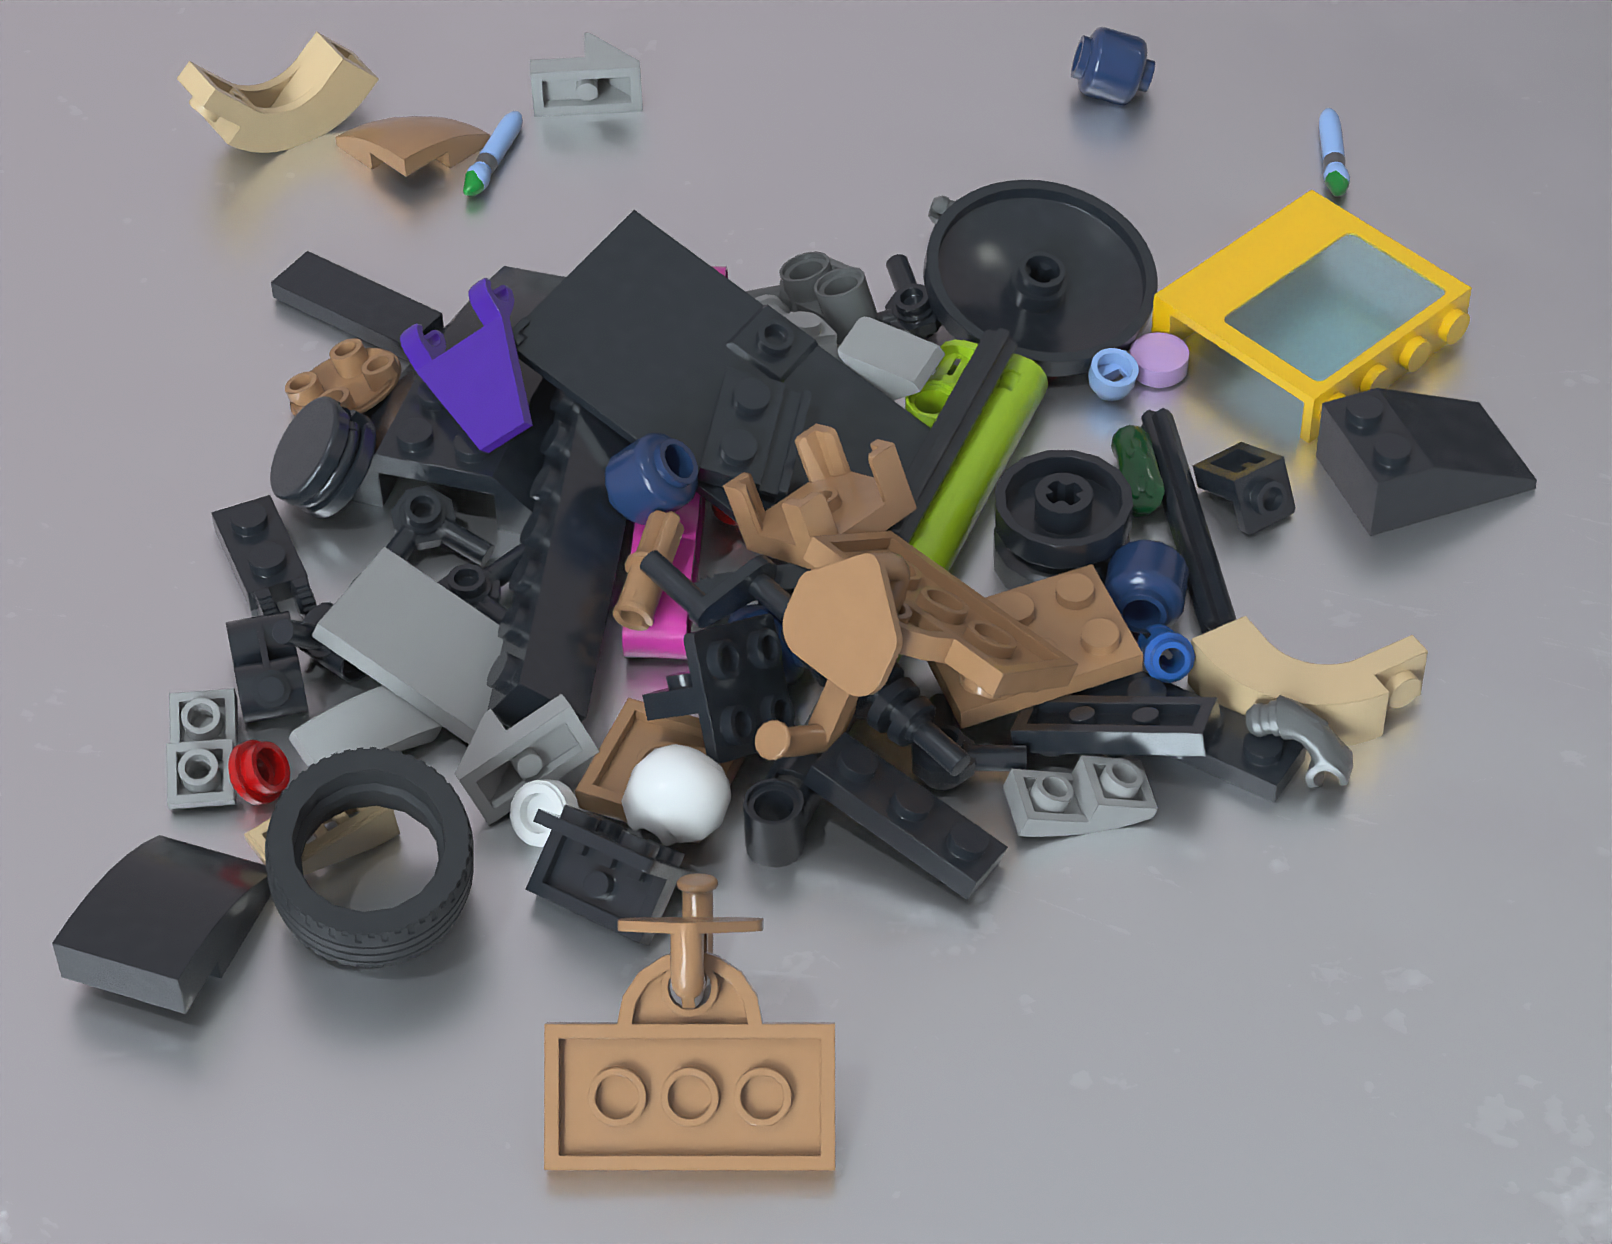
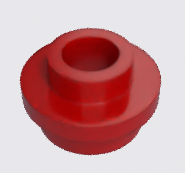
[228,740,290,806]

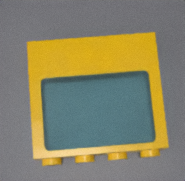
[1151,189,1472,443]

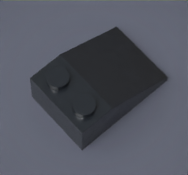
[1316,388,1537,536]

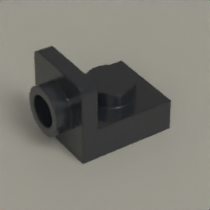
[1192,442,1296,534]

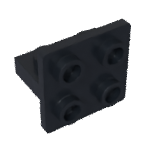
[642,613,795,764]
[525,804,697,945]

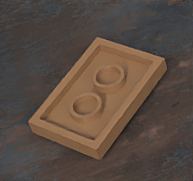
[927,564,1143,729]

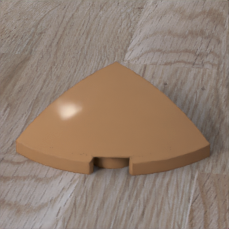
[335,116,491,177]

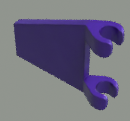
[400,278,533,453]

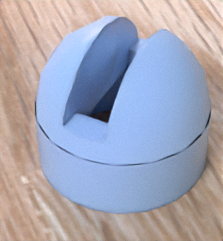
[1088,348,1139,401]

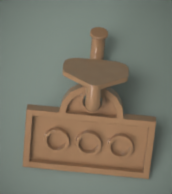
[755,531,1078,760]
[544,873,836,1171]

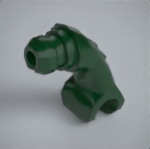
[1111,425,1165,517]

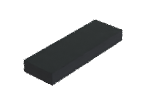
[271,251,444,361]

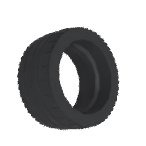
[265,747,474,968]

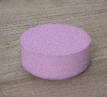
[1130,332,1189,388]

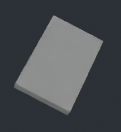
[312,546,503,744]

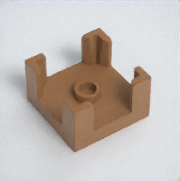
[723,423,917,570]

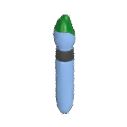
[1319,108,1350,197]
[463,111,523,197]

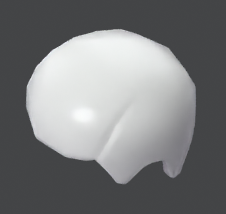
[621,744,731,846]

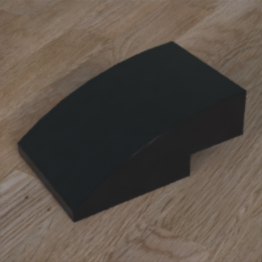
[52,835,271,1014]

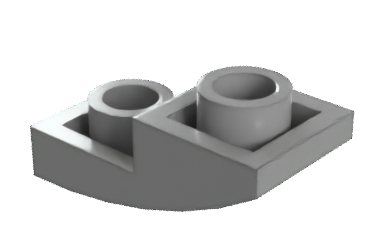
[288,685,443,767]
[166,688,238,810]
[1003,755,1158,837]

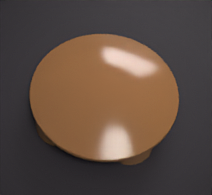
[285,338,402,417]

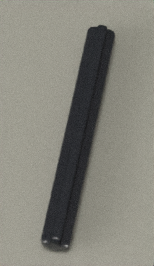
[886,327,1017,543]
[1141,408,1237,634]

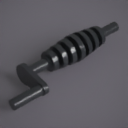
[640,550,971,776]

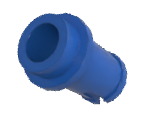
[1137,624,1195,683]

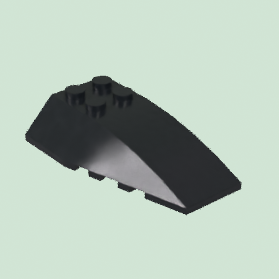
[350,266,566,534]

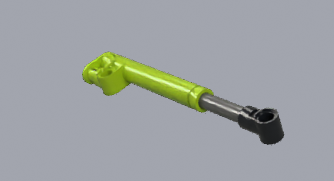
[743,339,1048,868]

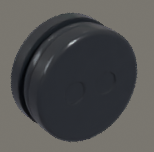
[270,396,376,518]

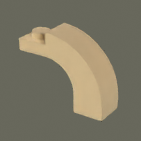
[177,31,379,153]
[1187,616,1428,746]

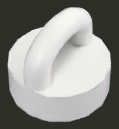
[510,779,579,847]

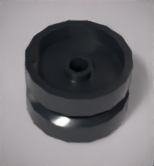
[993,450,1133,590]

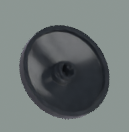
[923,180,1158,376]

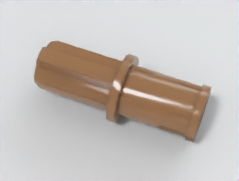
[613,510,684,631]

